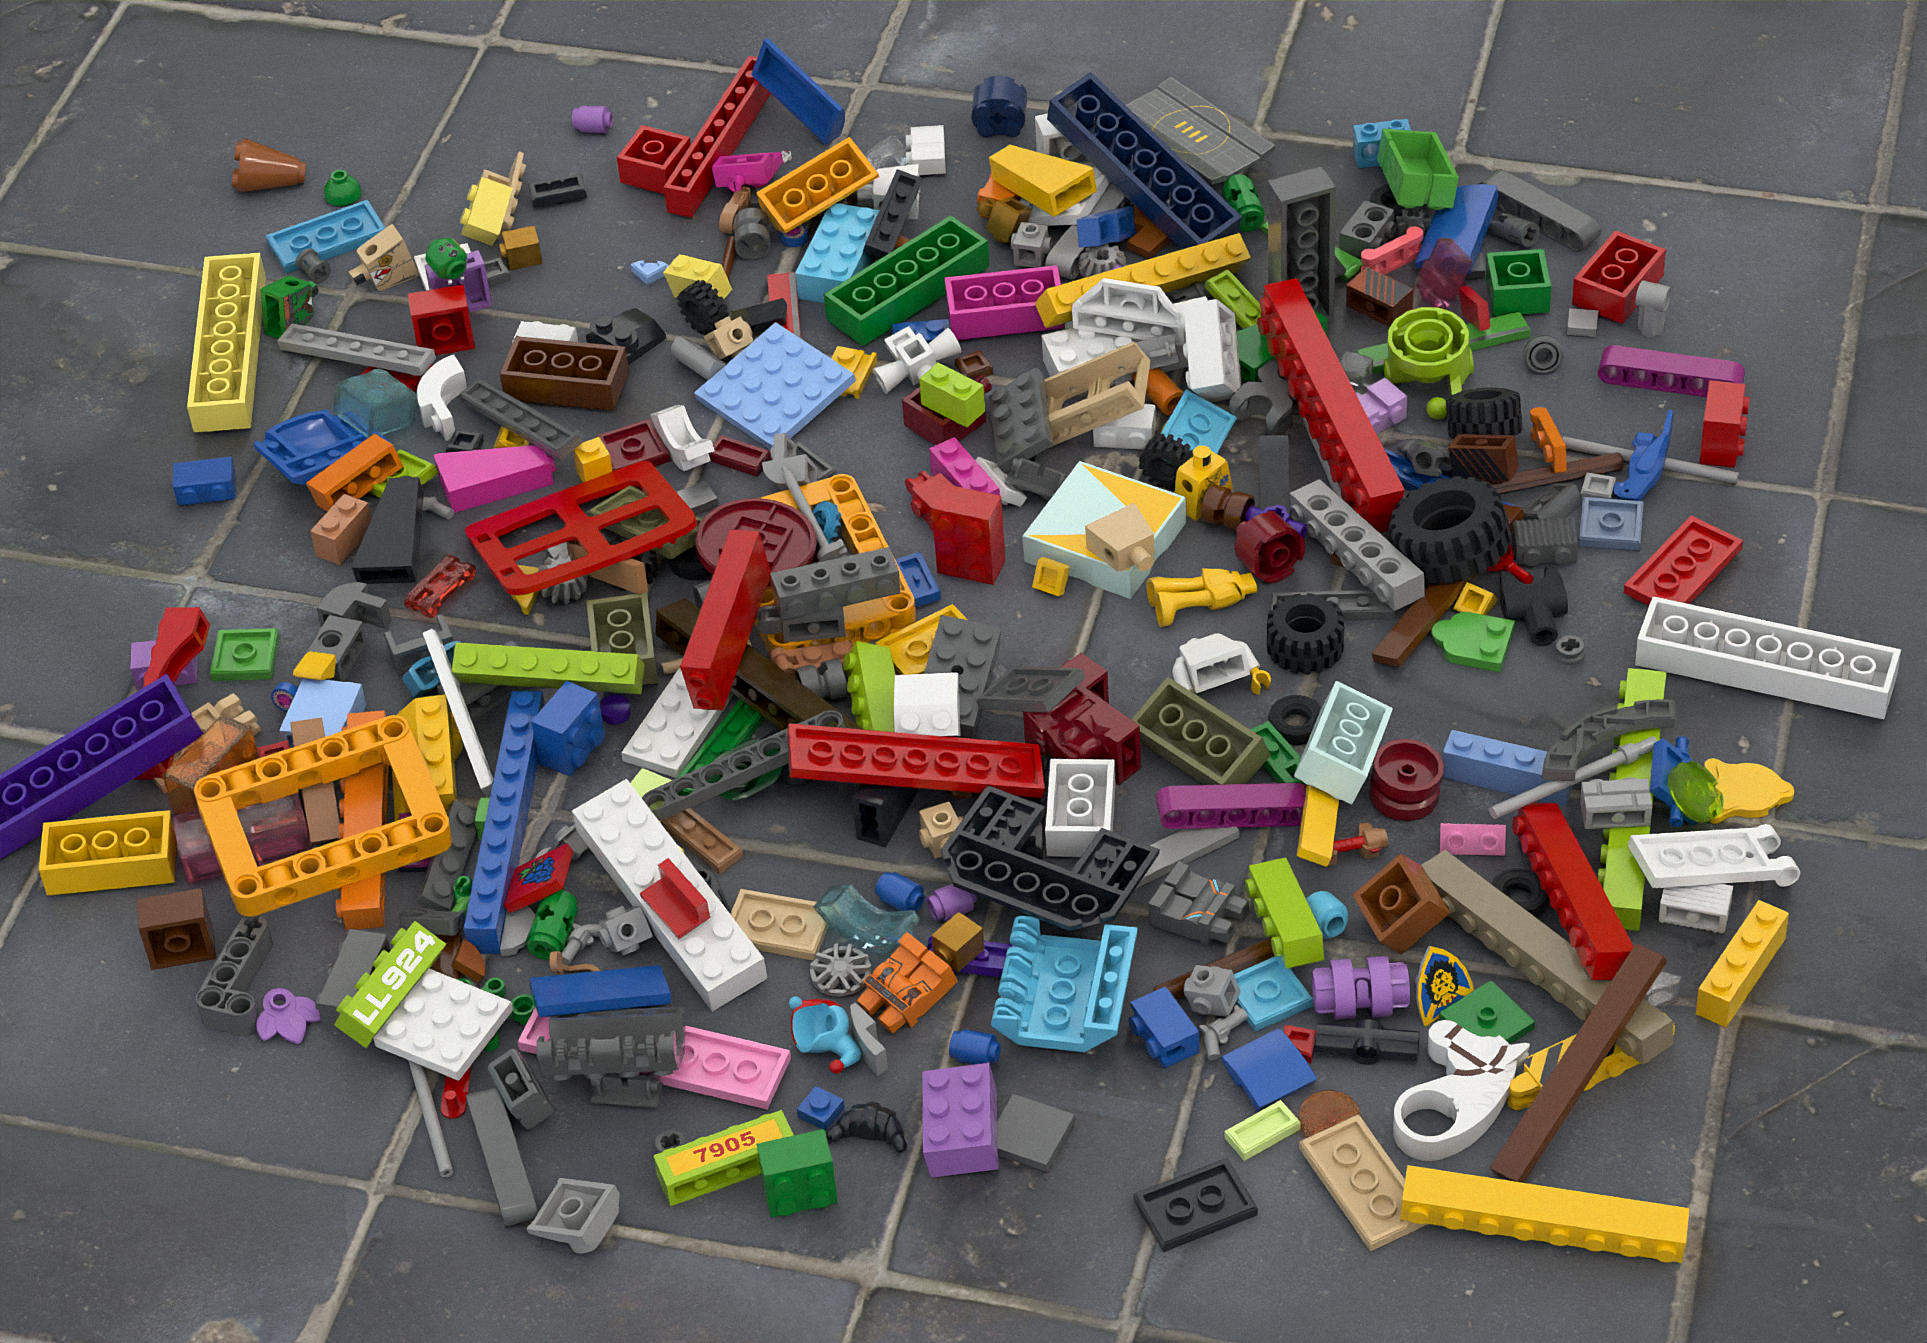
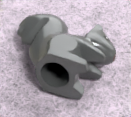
[1397,438,1451,477]

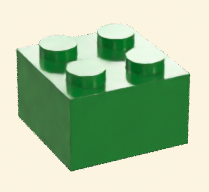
[1485,249,1551,316]
[756,1129,838,1218]

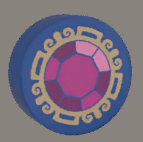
[779,224,808,247]
[271,682,298,712]

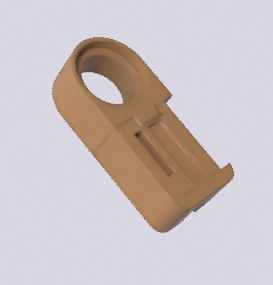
[719,187,751,235]

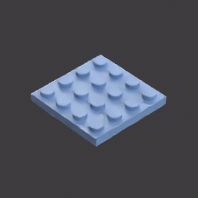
[694,322,856,450]

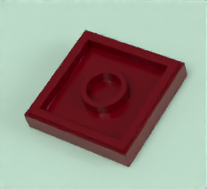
[595,419,670,471]

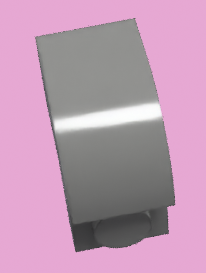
[762,432,817,491]

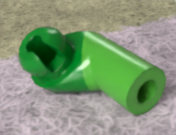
[452,876,473,919]

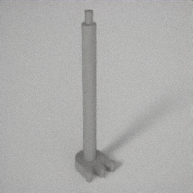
[781,465,848,562]

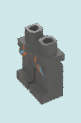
[1148,861,1249,947]

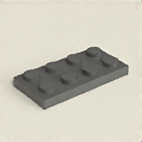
[989,367,1053,474]

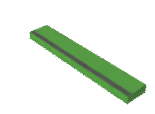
[1357,312,1530,376]

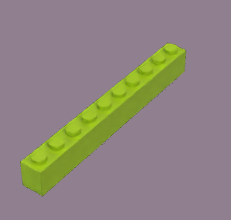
[1598,668,1666,931]

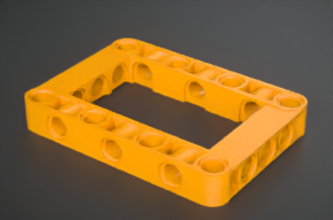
[754,474,916,654]
[194,715,452,917]

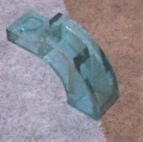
[813,884,920,953]

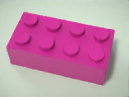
[945,265,1065,340]

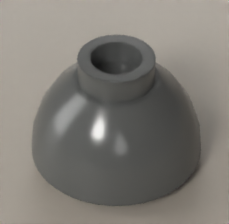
[1523,335,1564,375]

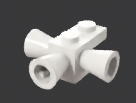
[873,326,962,394]

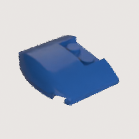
[254,409,391,485]

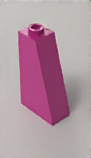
[433,445,556,513]

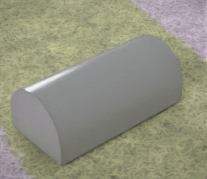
[671,336,727,380]

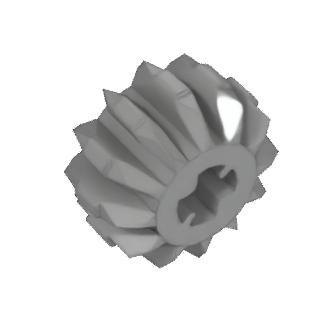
[1079,243,1126,279]
[538,553,588,605]

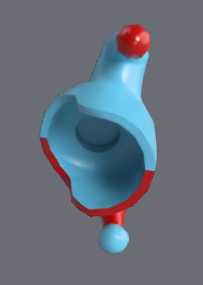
[789,996,861,1074]

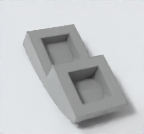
[850,1002,888,1077]

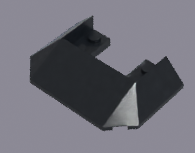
[941,785,1160,931]

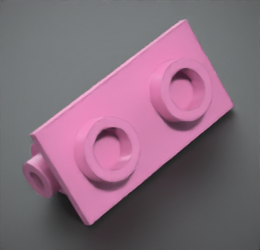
[1440,823,1506,856]

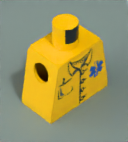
[1174,445,1233,521]

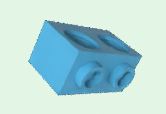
[1353,119,1411,168]

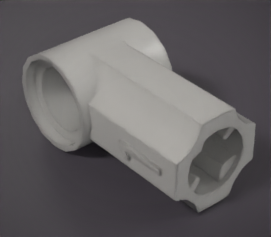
[1635,280,1672,338]

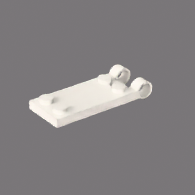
[1628,824,1800,888]

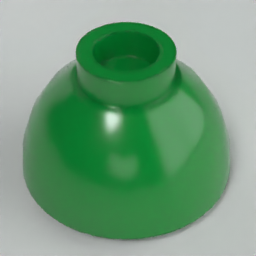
[324,170,362,206]

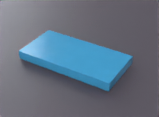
[266,200,385,274]

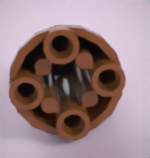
[232,138,306,192]

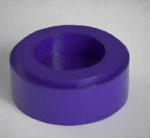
[599,695,631,724]

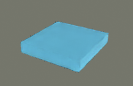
[1234,956,1313,1032]

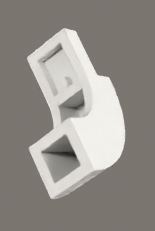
[417,354,467,441]
[651,405,715,471]

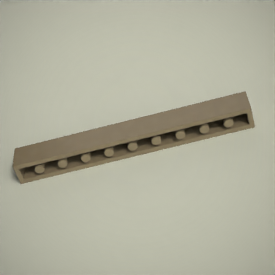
[1421,850,1673,1064]

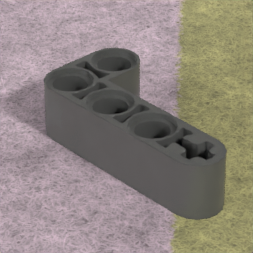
[196,914,273,1036]

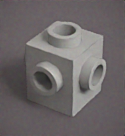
[1011,222,1053,268]
[598,905,653,955]
[1184,965,1241,1017]

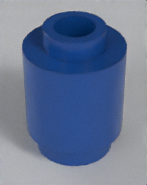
[875,872,925,915]
[949,1029,1001,1066]

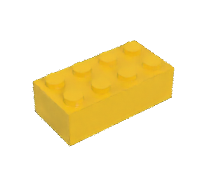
[39,810,177,896]

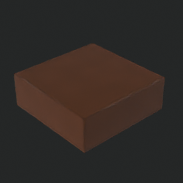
[954,350,993,380]

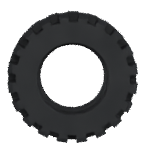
[1389,476,1511,585]

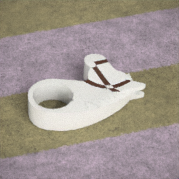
[1393,1020,1530,1161]

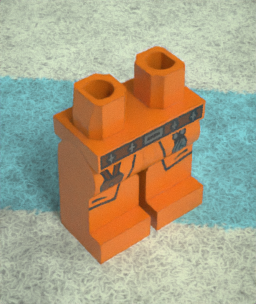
[857,932,958,1034]

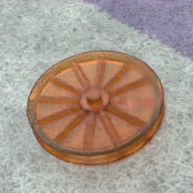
[1299,1090,1361,1137]

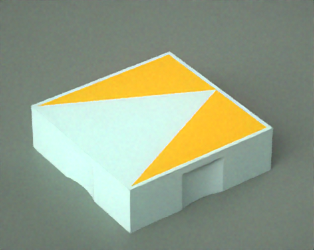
[1023,461,1186,599]

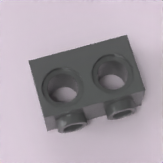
[1339,200,1397,259]

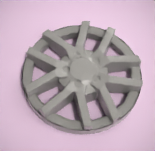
[810,943,872,997]

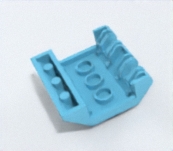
[991,916,1138,1052]

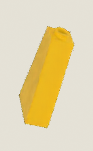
[988,145,1097,217]

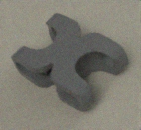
[1229,359,1300,435]

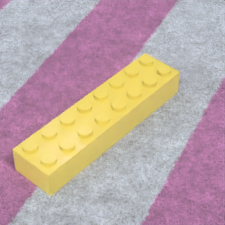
[187,253,266,432]

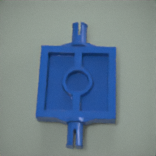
[1650,736,1706,827]

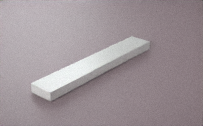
[423,629,494,798]

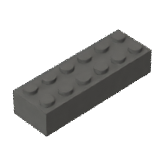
[1268,166,1336,321]

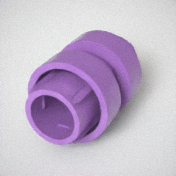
[1312,956,1410,1020]

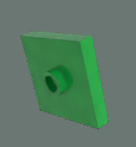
[1439,980,1535,1044]

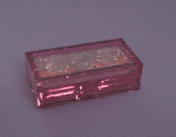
[171,793,312,884]

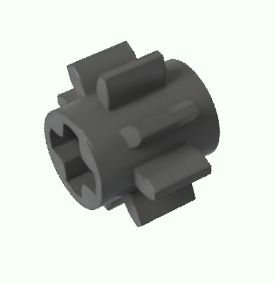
[1396,206,1431,237]

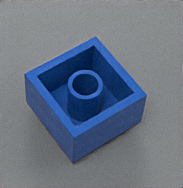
[531,681,605,777]

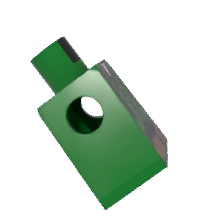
[260,276,319,339]

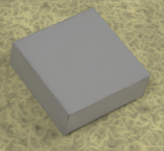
[1567,308,1598,337]
[1581,473,1616,501]

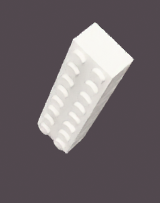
[1635,597,1901,719]
[572,779,768,1012]

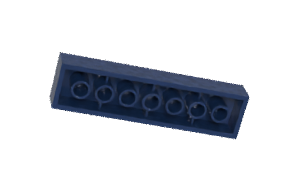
[1047,72,1242,250]

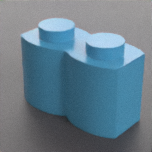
[402,641,461,697]

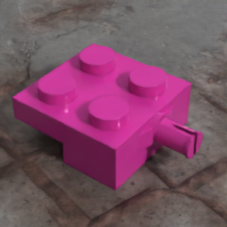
[712,152,783,192]

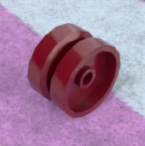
[1369,739,1444,821]

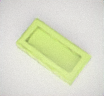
[1225,1100,1301,1161]

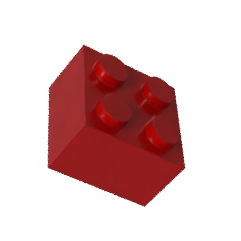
[617,125,691,194]
[408,284,475,355]
[1699,380,1750,468]

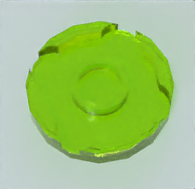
[1668,761,1723,823]

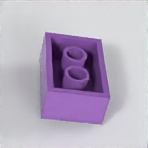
[922,1063,999,1178]

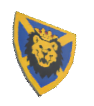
[1415,945,1474,1027]

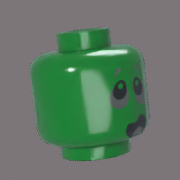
[425,237,468,279]

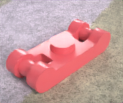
[1361,226,1423,275]

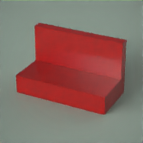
[640,858,711,939]

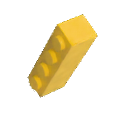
[1696,900,1789,1027]

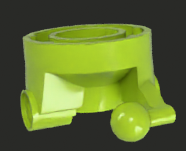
[1383,307,1474,420]

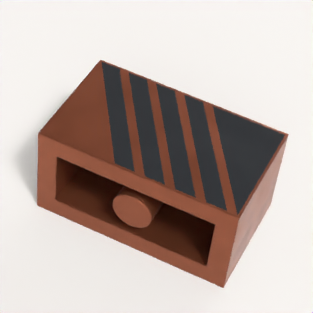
[1346,267,1413,327]
[1448,434,1519,484]

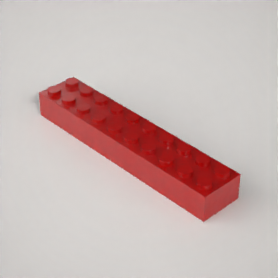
[1257,278,1404,533]

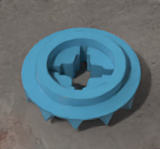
[812,501,841,549]

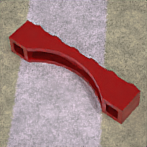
[133,607,211,780]

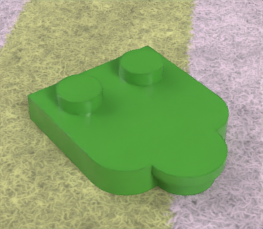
[1432,612,1515,672]

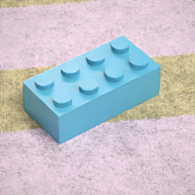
[795,203,879,303]

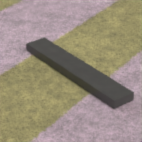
[459,378,583,460]

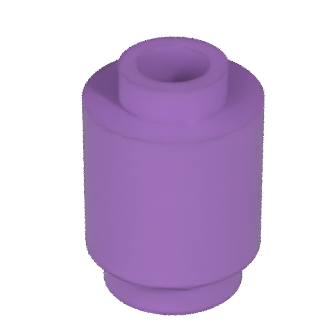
[572,105,613,133]
[926,884,977,922]

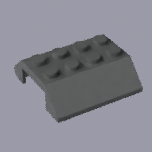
[536,1006,686,1080]

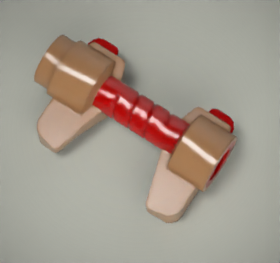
[1323,823,1388,867]

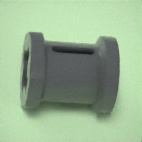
[296,248,331,284]

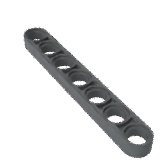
[642,710,846,821]

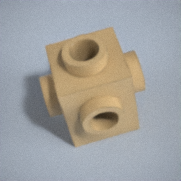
[703,316,754,360]
[919,802,963,859]

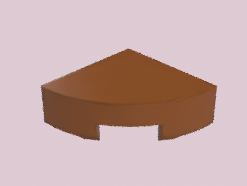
[451,939,485,983]

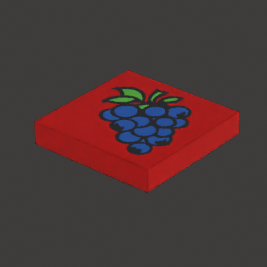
[504,843,574,913]

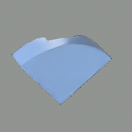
[631,260,669,285]

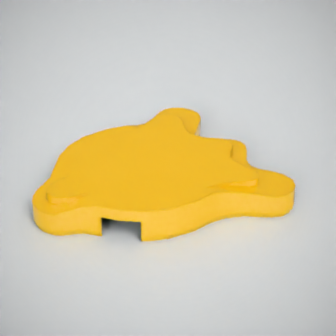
[1704,758,1794,824]

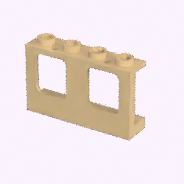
[1044,341,1150,448]

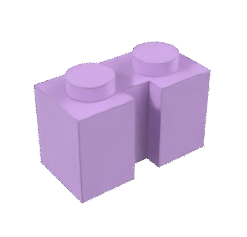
[1356,378,1407,434]

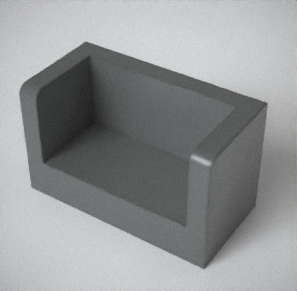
[384,614,453,676]

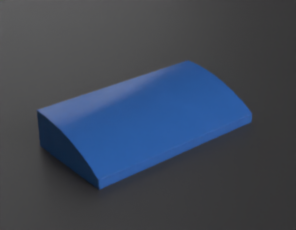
[751,38,845,145]
[1415,184,1498,275]

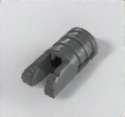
[1487,213,1539,247]

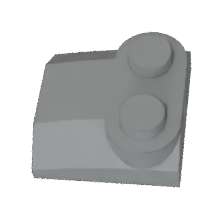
[527,1178,620,1253]

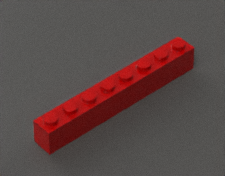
[663,56,771,217]
[1512,803,1634,980]

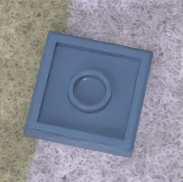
[1579,497,1644,551]

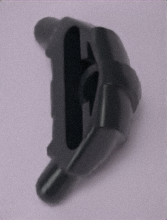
[826,1101,907,1153]

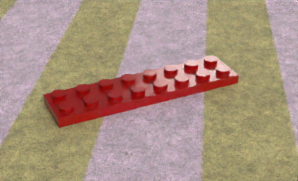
[787,723,1045,798]

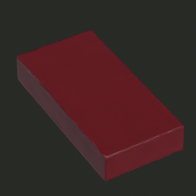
[708,435,772,477]

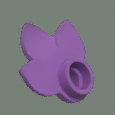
[256,988,321,1045]

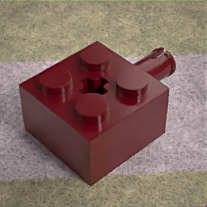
[902,375,992,445]

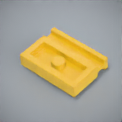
[831,346,877,399]

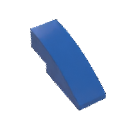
[1076,206,1136,247]

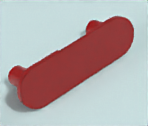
[441,1064,472,1119]

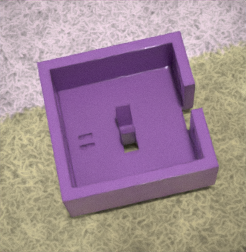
[424,250,492,312]

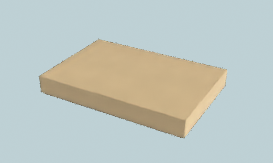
[730,889,834,960]

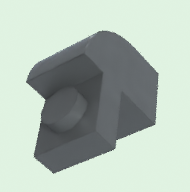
[317,582,391,629]

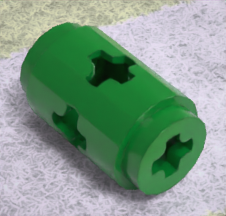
[1222,174,1265,232]
[526,890,578,960]

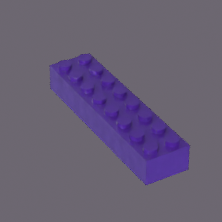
[0,674,205,859]

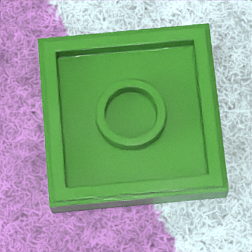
[210,628,280,681]

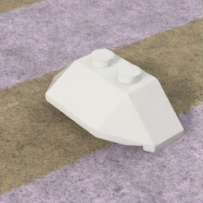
[1072,278,1186,346]

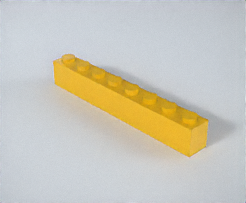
[1035,233,1251,328]
[1400,1165,1689,1263]

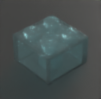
[333,368,418,438]

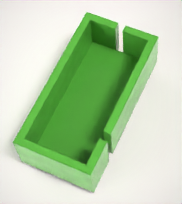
[1377,129,1459,210]

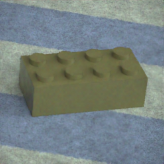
[1131,677,1271,785]

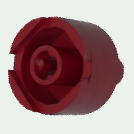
[1235,511,1305,583]

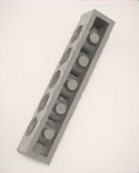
[1289,479,1425,611]

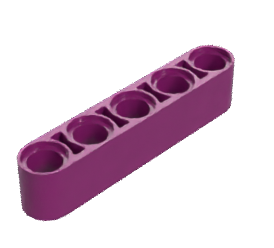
[1597,345,1745,397]
[1155,783,1306,829]

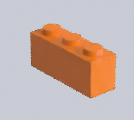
[306,433,404,512]

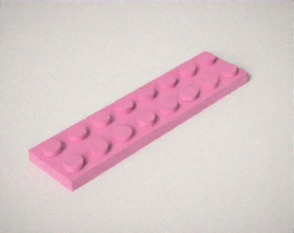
[518,1007,791,1110]

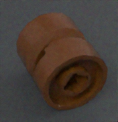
[1201,484,1255,531]

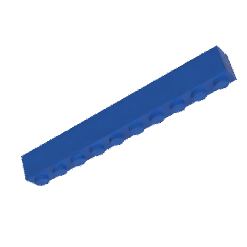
[464,691,545,954]

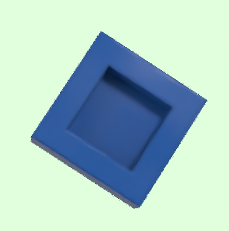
[797,1086,845,1131]

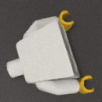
[1172,633,1271,695]

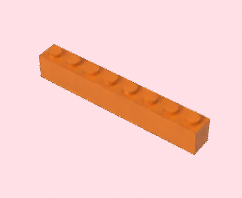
[336,710,389,931]

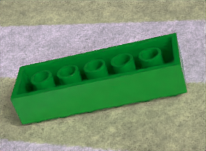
[824,215,990,346]

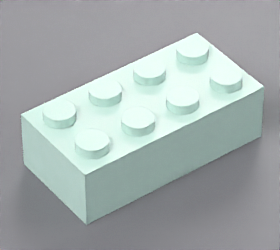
[1294,681,1393,805]

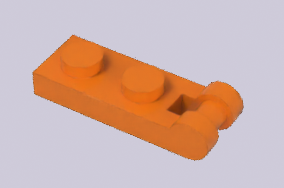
[1530,407,1567,473]

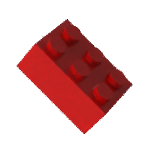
[1572,230,1666,324]
[931,484,1006,585]

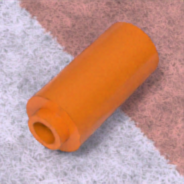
[1132,367,1184,416]

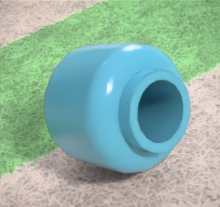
[1306,891,1349,940]

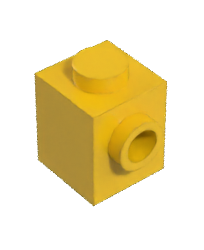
[573,437,612,482]

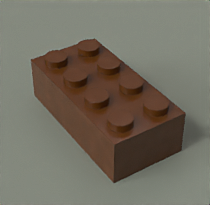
[500,336,629,411]

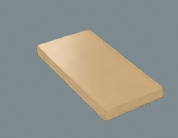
[1299,1114,1428,1252]

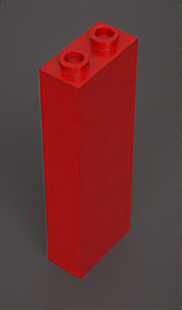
[680,530,771,710]

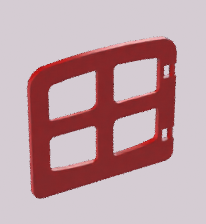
[465,461,697,596]

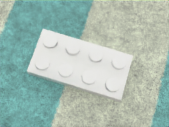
[621,669,734,778]

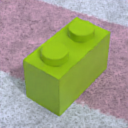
[919,362,985,427]

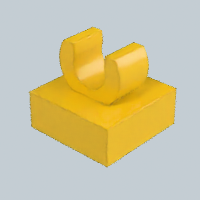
[1032,557,1070,596]

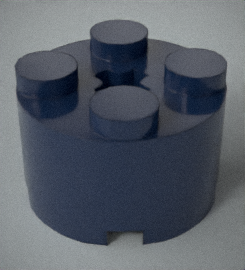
[971,75,1027,137]

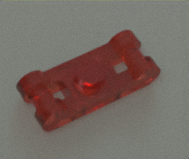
[404,554,476,619]

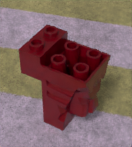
[1023,653,1141,785]

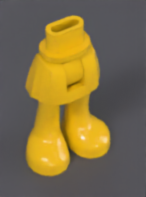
[1146,568,1257,628]

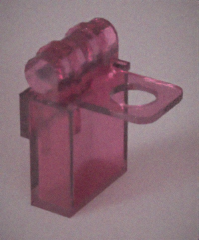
[1416,238,1472,310]

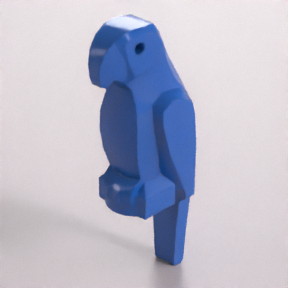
[1613,410,1674,501]

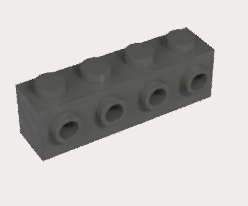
[770,547,900,620]

